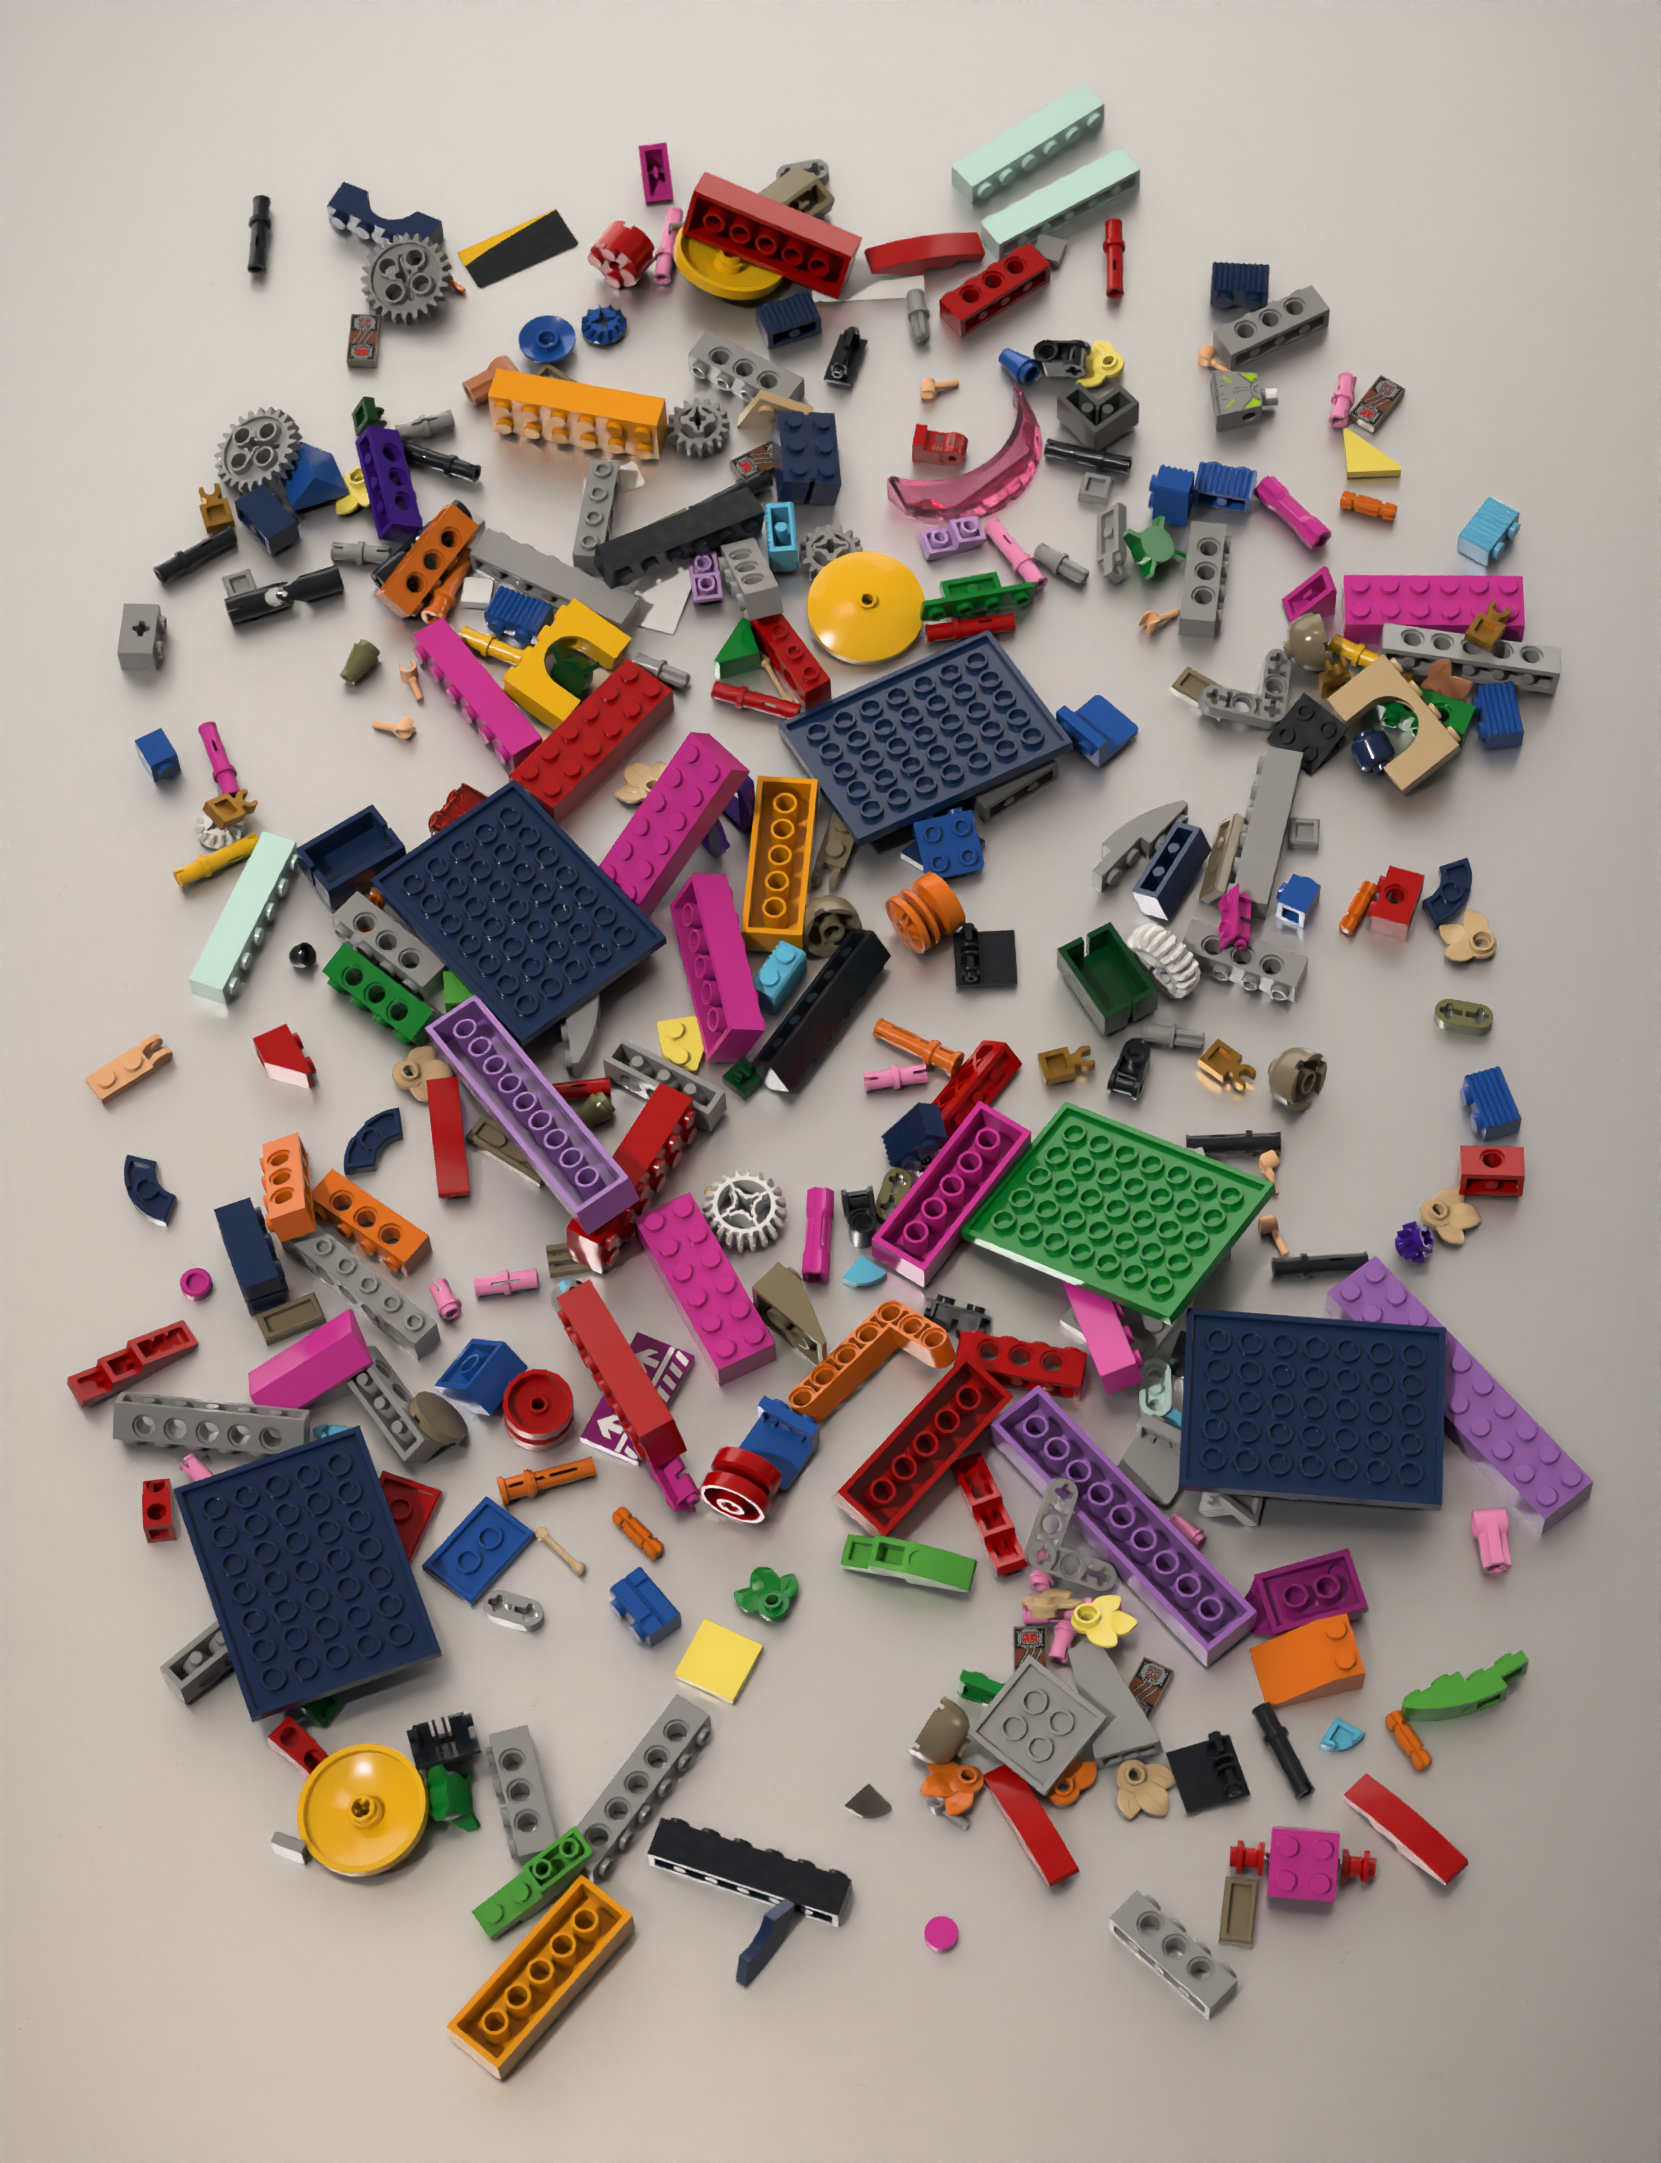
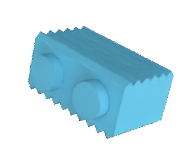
[1457,496,1521,566]
[764,502,799,572]
[753,940,807,1015]

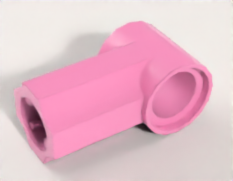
[1471,1507,1511,1574]

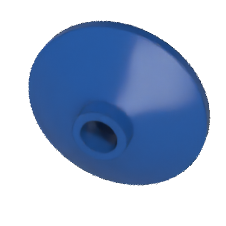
[519,315,576,364]

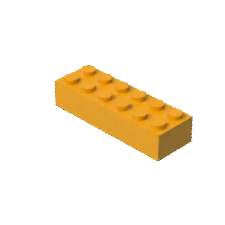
[488,368,668,460]
[741,776,819,952]
[446,1874,635,2081]

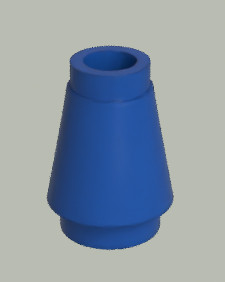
[998,348,1040,385]

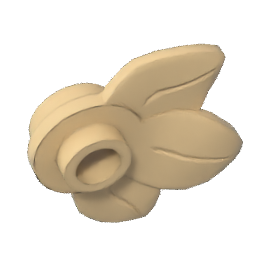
[615,761,667,804]
[1439,909,1497,962]
[392,1046,454,1102]
[1420,1188,1482,1245]
[1021,1588,1084,1619]
[1116,1759,1176,1819]

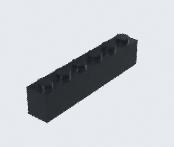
[593,487,765,589]
[750,928,891,1092]
[647,1817,852,1927]

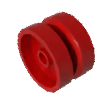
[503,1369,574,1451]
[699,1446,782,1523]

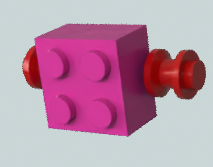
[1229,1825,1376,1902]

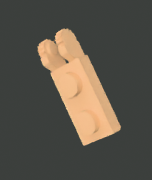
[85,1034,173,1105]

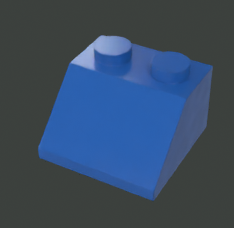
[434,1338,528,1415]

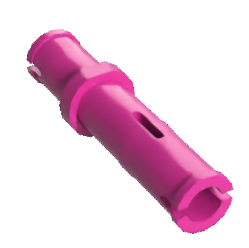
[198,722,240,798]

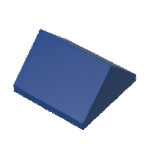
[279,441,348,511]

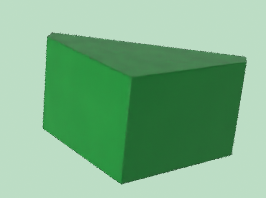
[714,617,760,679]

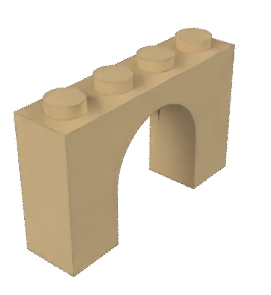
[1327,654,1461,796]

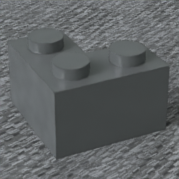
[1057,382,1139,450]

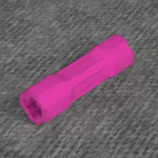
[1254,476,1331,551]
[802,1187,834,1284]

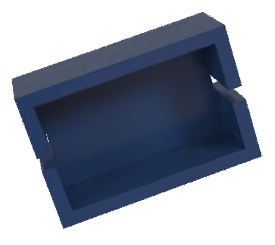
[771,410,842,505]
[296,804,406,910]
[214,1197,289,1317]

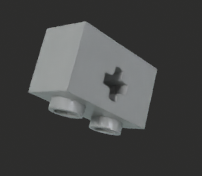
[117,603,167,670]

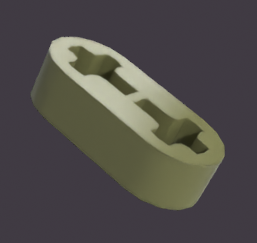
[1434,999,1493,1036]
[875,1168,912,1225]

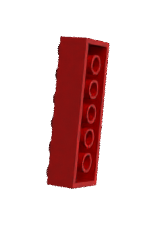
[681,172,862,299]
[508,658,674,825]
[566,1083,697,1274]
[556,1279,688,1469]
[832,1353,1014,1538]

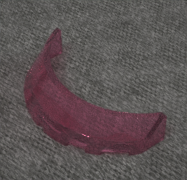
[887,383,1042,523]

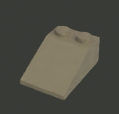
[752,1262,827,1367]

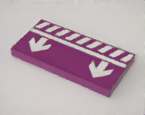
[580,1332,695,1466]

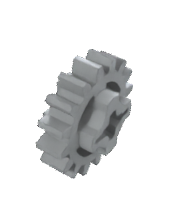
[667,398,730,457]
[799,524,863,579]

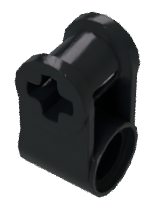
[1033,339,1092,378]
[1107,1038,1151,1101]
[841,1185,877,1248]

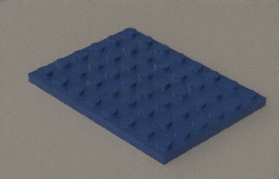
[778,629,1074,847]
[370,779,667,1047]
[1178,1308,1446,1510]
[173,1425,442,1723]

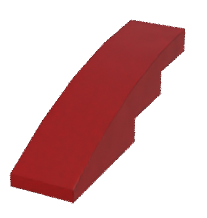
[864,232,985,275]
[426,1076,470,1199]
[67,1320,199,1408]
[950,1452,1028,1577]
[983,1764,1079,1887]
[1343,1773,1469,1886]

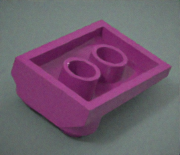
[1244,1548,1368,1637]

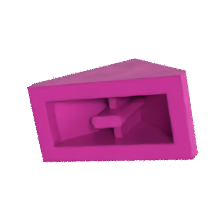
[638,142,674,202]
[1282,566,1337,622]

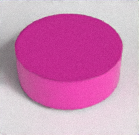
[180,1268,213,1301]
[924,1916,958,1953]

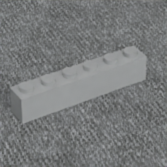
[470,528,641,634]
[1227,746,1303,920]

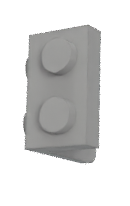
[1117,1412,1181,1506]

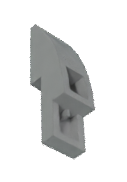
[1092,800,1189,892]
[560,992,601,1079]

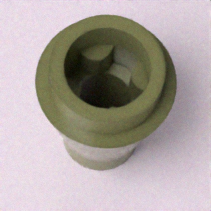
[340,639,380,685]
[576,1091,615,1129]

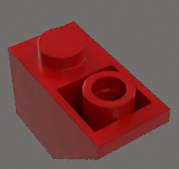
[253,1024,317,1089]

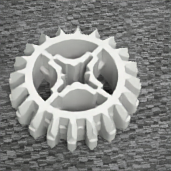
[1125,923,1201,999]
[702,1169,787,1253]

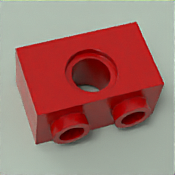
[1367,865,1425,941]
[1458,1145,1525,1197]

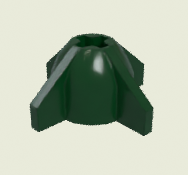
[550,642,600,706]

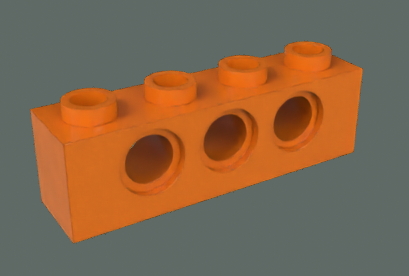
[375,503,479,619]
[259,1132,316,1243]
[312,1169,432,1277]

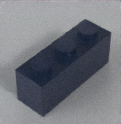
[1131,821,1212,920]

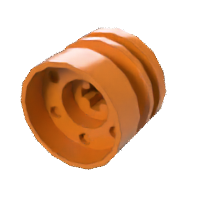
[885,872,966,954]

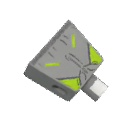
[1210,370,1278,432]

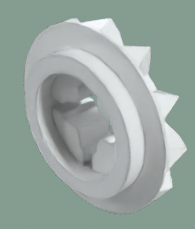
[195,812,244,849]

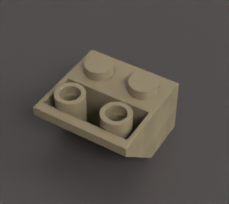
[758,166,835,219]

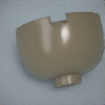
[1282,610,1334,672]
[803,895,862,957]
[1268,1047,1327,1111]
[909,1696,971,1765]

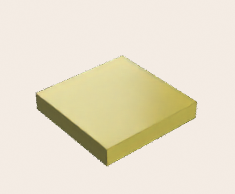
[674,1619,763,1705]

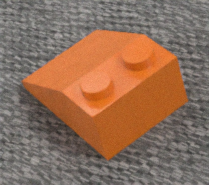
[1249,1613,1365,1709]

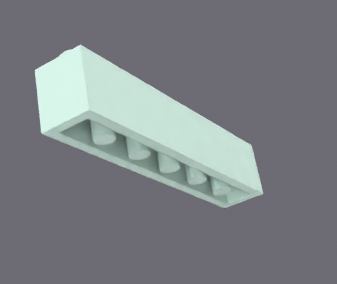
[952,83,1104,205]
[980,147,1140,262]
[189,831,299,1005]

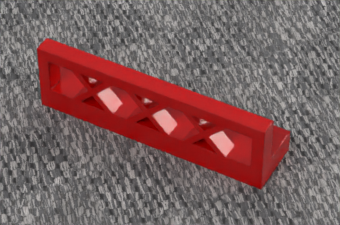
[931,1040,1022,1150]

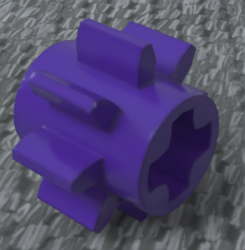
[1395,1221,1435,1263]

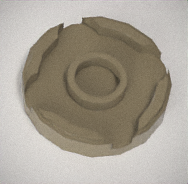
[409,1391,468,1446]

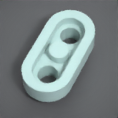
[1139,1358,1172,1418]

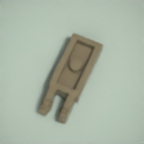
[810,812,856,890]

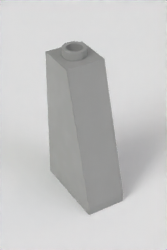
[1067,1640,1164,1770]

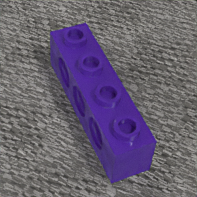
[355,426,423,543]

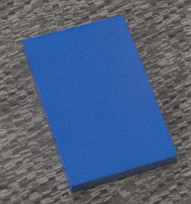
[422,1496,536,1608]

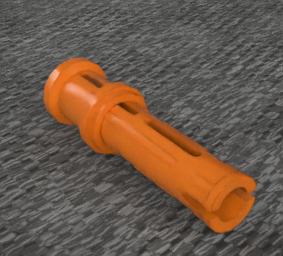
[421,547,472,625]
[872,1018,965,1078]
[496,1456,597,1505]

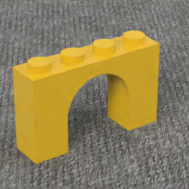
[502,598,632,730]

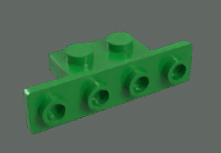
[919,572,1037,622]

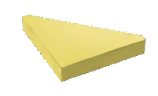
[1343,428,1401,478]

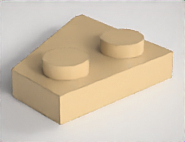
[737,389,813,430]

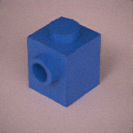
[1276,873,1321,929]

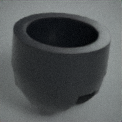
[289,942,316,969]

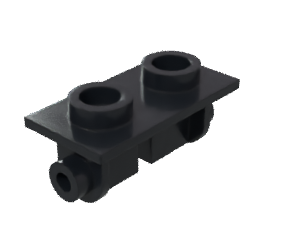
[823,326,868,386]
[923,1294,992,1333]

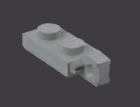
[1097,502,1127,584]

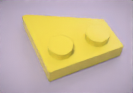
[657,1016,705,1076]

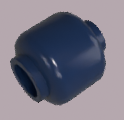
[1351,728,1395,775]

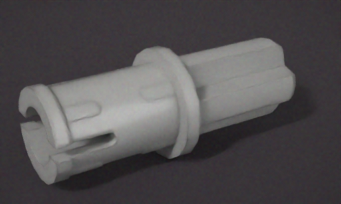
[906,288,930,343]
[1033,543,1090,584]
[632,652,691,688]
[1143,1022,1205,1049]

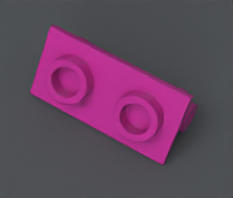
[1217,884,1252,950]
[646,1456,701,1512]

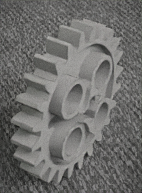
[361,232,453,325]
[215,407,303,495]

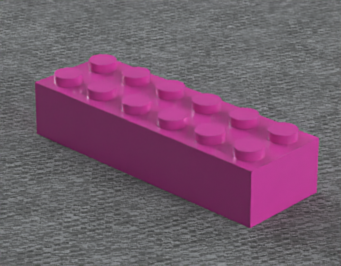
[1342,575,1525,645]
[599,732,750,915]
[669,873,765,1063]
[872,1101,1031,1288]
[633,1192,777,1387]

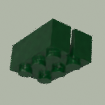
[1057,922,1158,1036]

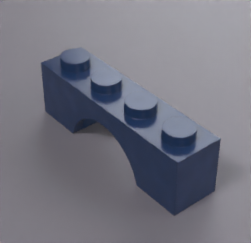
[327,182,444,260]

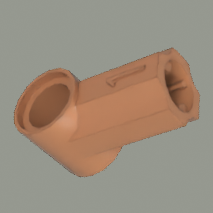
[462,355,519,405]

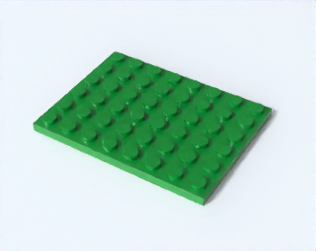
[960,1101,1276,1325]

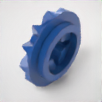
[581,304,627,345]

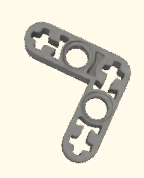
[1198,649,1292,729]
[1024,1477,1117,1591]

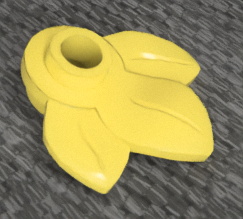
[1076,341,1125,388]
[336,467,370,515]
[1071,1595,1137,1648]

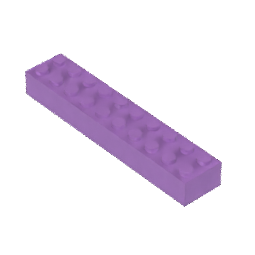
[425,994,640,1236]
[1325,1256,1593,1535]
[990,1385,1257,1667]

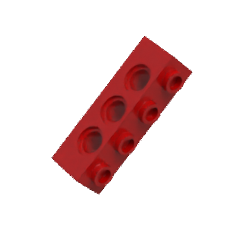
[939,243,1050,338]
[744,612,832,711]
[953,1330,1087,1401]

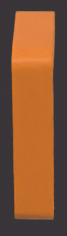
[788,1300,956,1425]

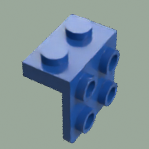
[1056,695,1138,767]
[910,807,985,879]
[739,1395,820,1490]

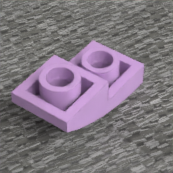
[918,516,986,561]
[687,551,723,603]

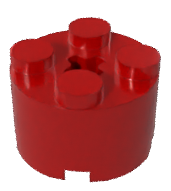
[587,221,656,289]

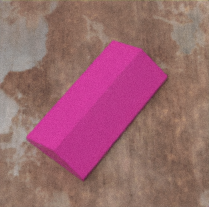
[248,1309,374,1409]

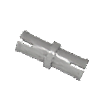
[395,410,455,441]
[330,542,392,565]

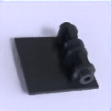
[1267,693,1349,775]
[953,923,1018,987]
[406,1712,482,1771]
[1166,1731,1251,1814]

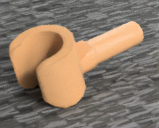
[1197,344,1230,371]
[920,378,959,401]
[1139,609,1179,634]
[399,660,424,701]
[372,716,416,740]
[1258,1150,1280,1196]
[1258,1215,1289,1256]

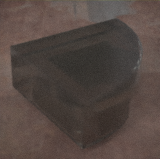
[844,1783,892,1819]

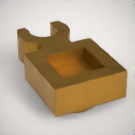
[199,483,235,534]
[1464,600,1511,652]
[1317,656,1351,699]
[202,789,258,830]
[1198,1039,1256,1091]
[1037,1046,1095,1086]

